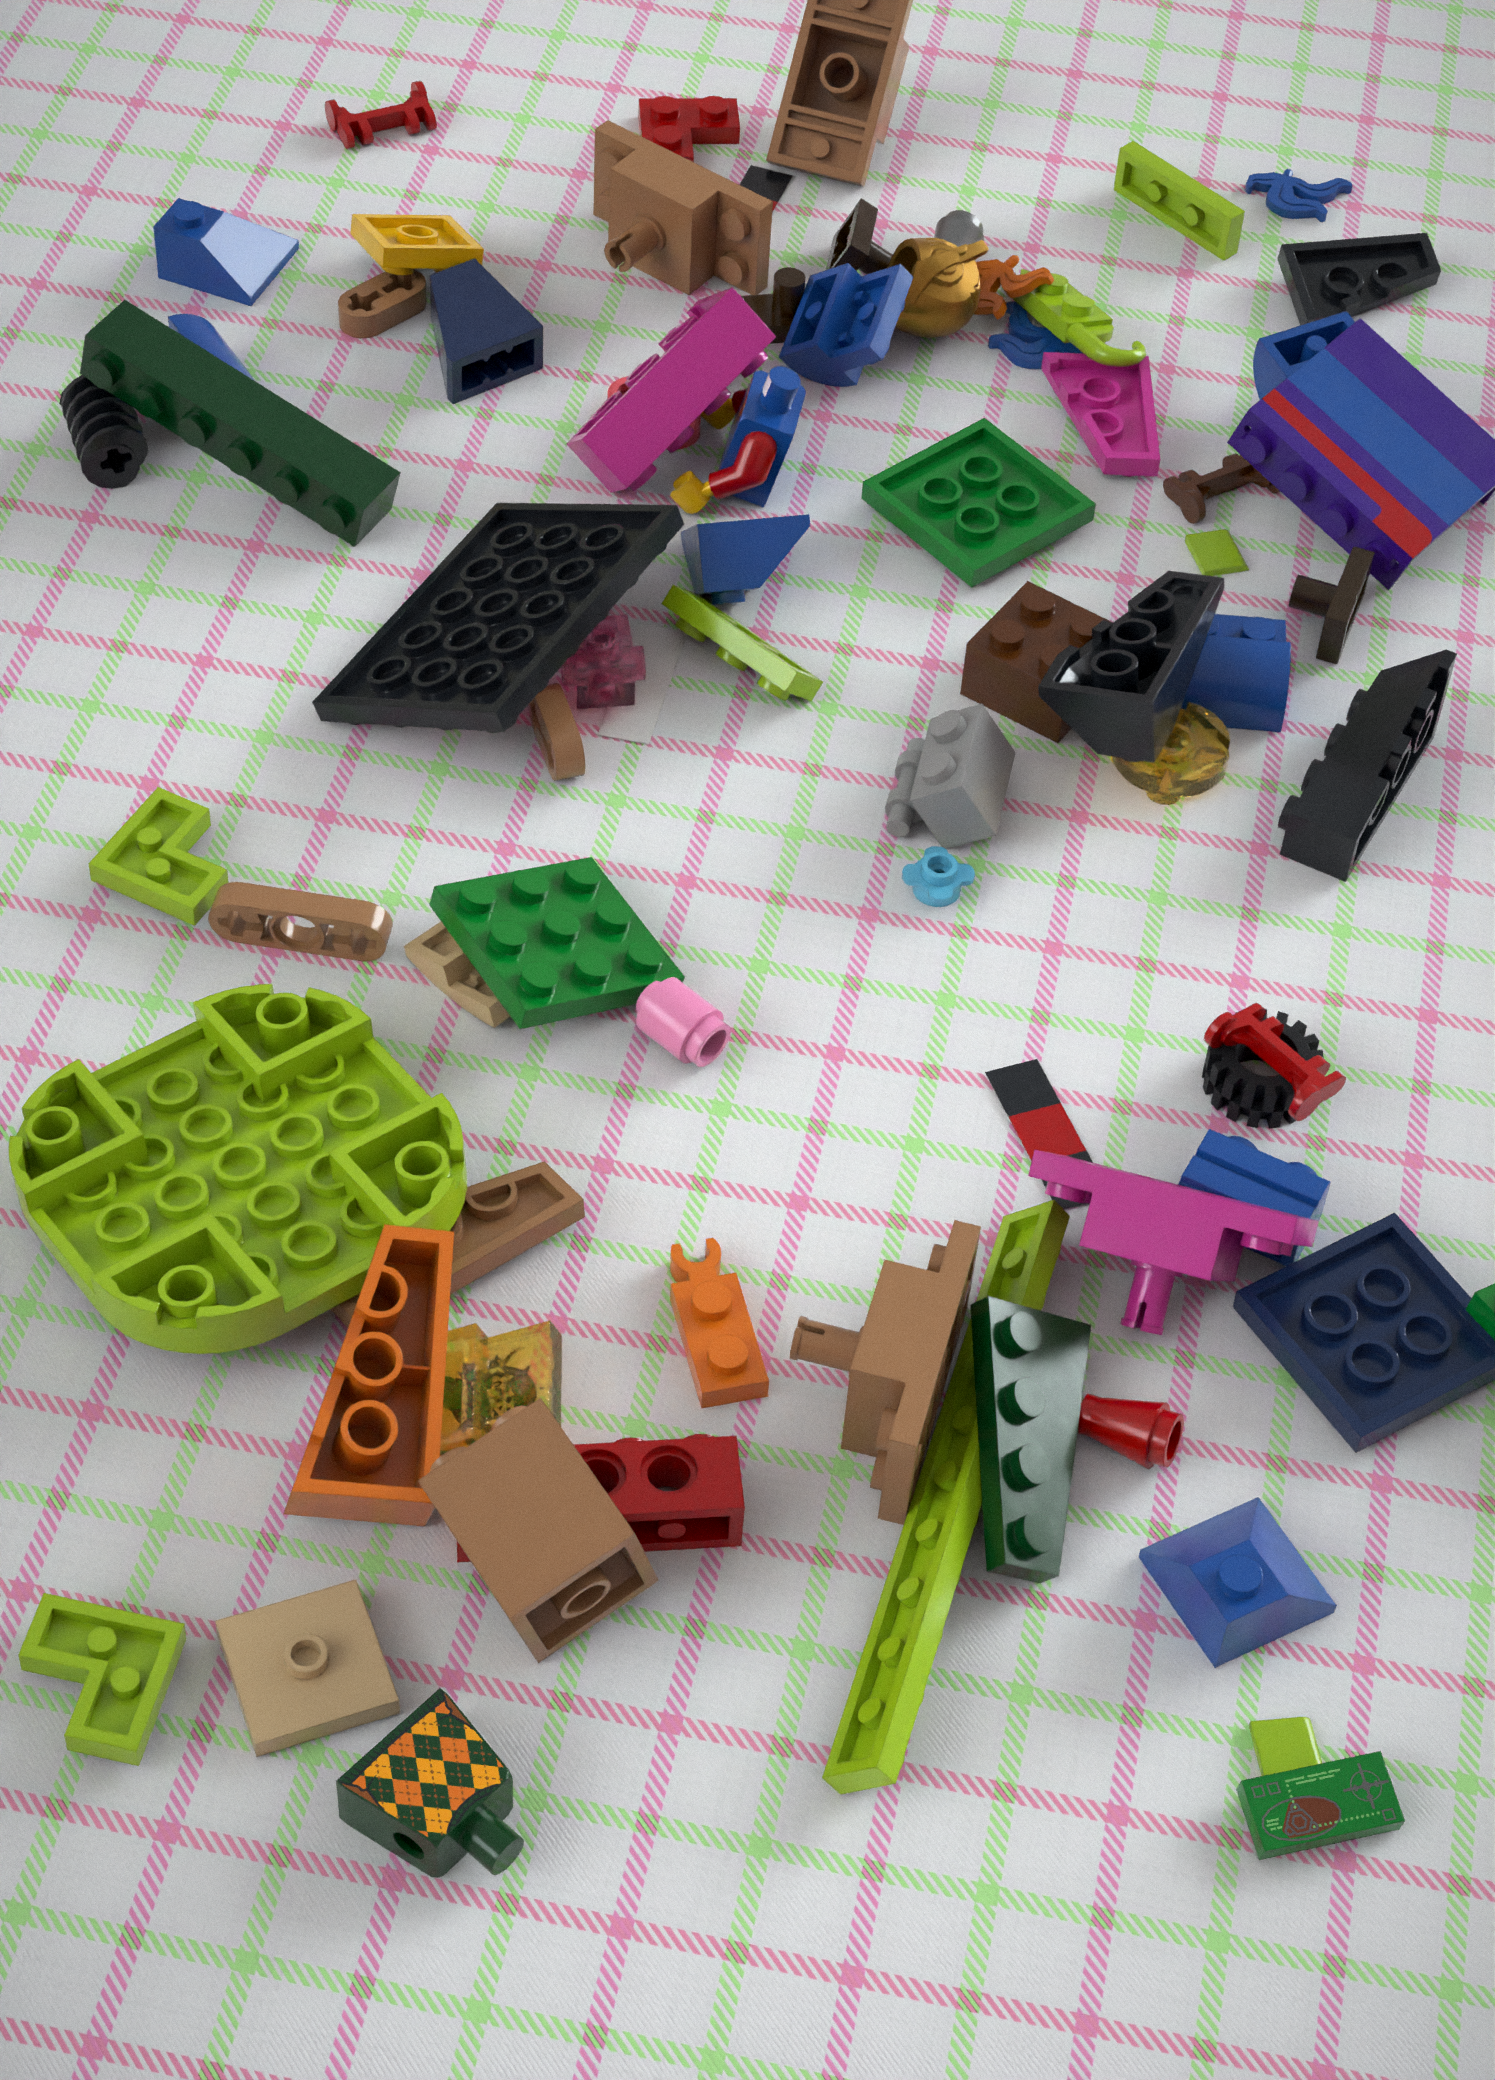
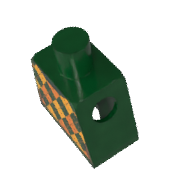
[336,1688,524,1878]

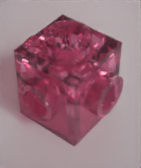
[561,614,646,709]

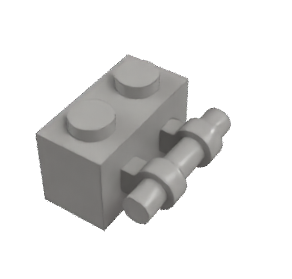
[885,703,1015,849]

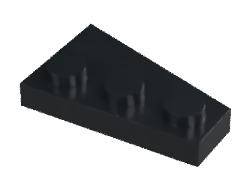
[1277,233,1441,325]

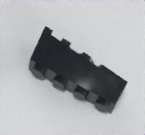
[1278,650,1457,882]

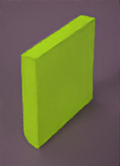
[1185,529,1249,576]
[1249,1717,1322,1776]

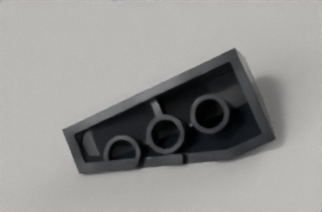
[1038,571,1224,763]

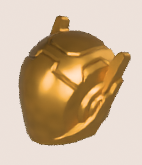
[887,238,989,338]

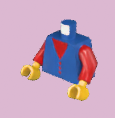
[670,366,806,514]

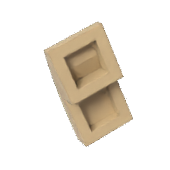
[404,922,511,1028]

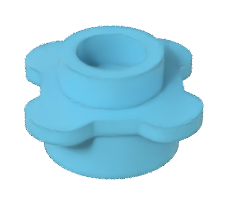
[902,846,975,907]

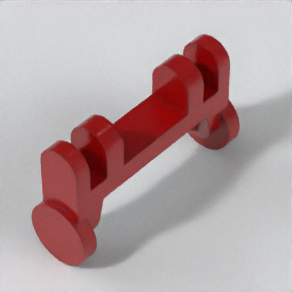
[325,81,437,149]
[1204,1003,1346,1121]

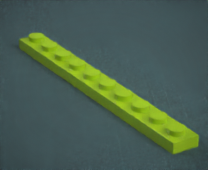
[822,1200,1070,1794]

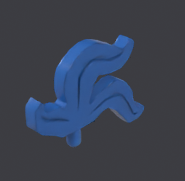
[1245,169,1353,222]
[988,301,1084,369]

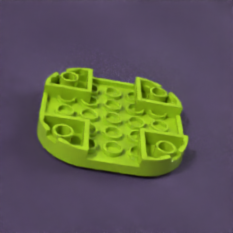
[8,984,467,1354]

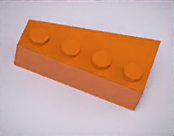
[283,1224,454,1526]

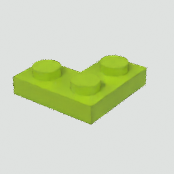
[88,787,229,926]
[18,1593,187,1766]

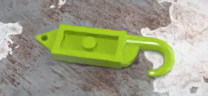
[1013,269,1146,367]

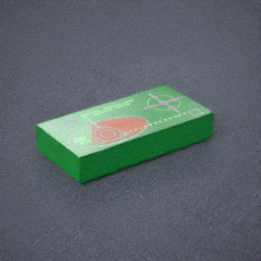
[1236,1751,1405,1860]

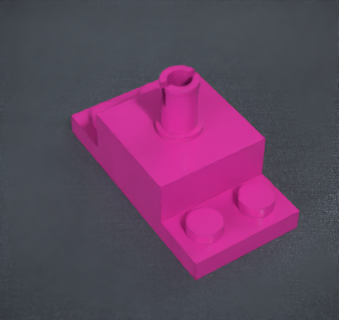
[1028,1150,1319,1335]

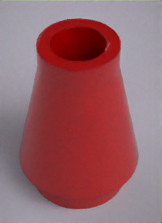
[1078,1394,1184,1469]

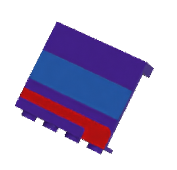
[1227,318,1495,590]

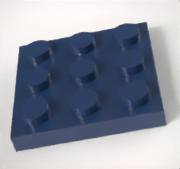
[1233,1213,1495,1453]

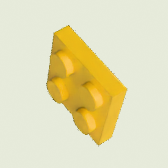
[350,214,484,275]

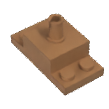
[766,0,913,187]
[593,120,773,295]
[790,1220,981,1525]

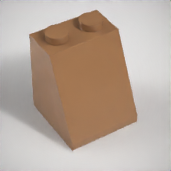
[418,1398,659,1663]

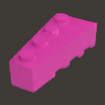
[567,287,776,493]

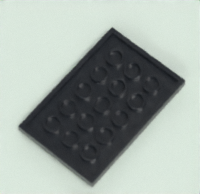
[312,503,684,733]

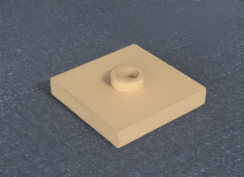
[215,1580,400,1757]

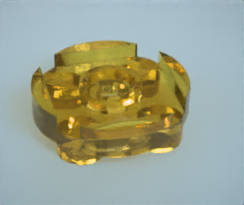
[1110,702,1230,805]

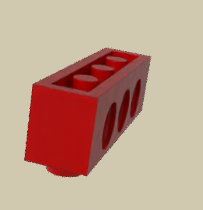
[456,1434,745,1563]

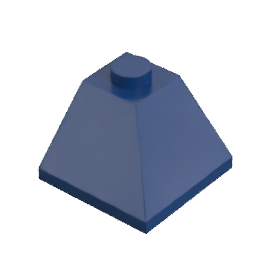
[153,198,299,306]
[681,514,810,605]
[1139,1497,1337,1668]

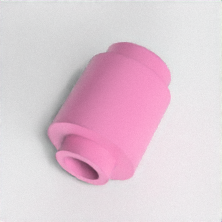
[636,977,731,1067]

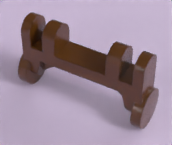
[1163,453,1281,524]

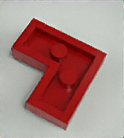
[638,96,740,162]

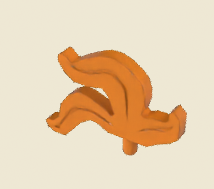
[974,255,1054,320]

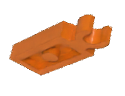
[670,1238,769,1409]

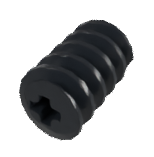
[59,375,148,489]

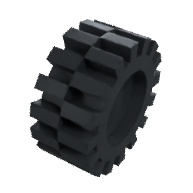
[1202,1009,1324,1129]

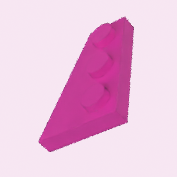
[1041,352,1160,477]

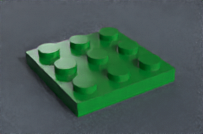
[861,418,1096,587]
[429,857,685,1029]

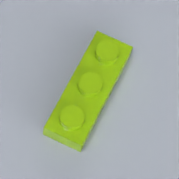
[1113,141,1245,261]
[661,584,823,701]

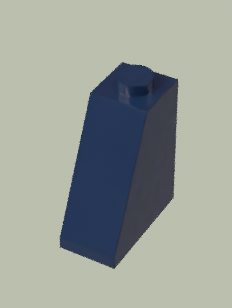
[430,258,543,404]

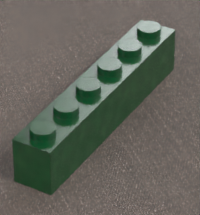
[80,300,401,547]

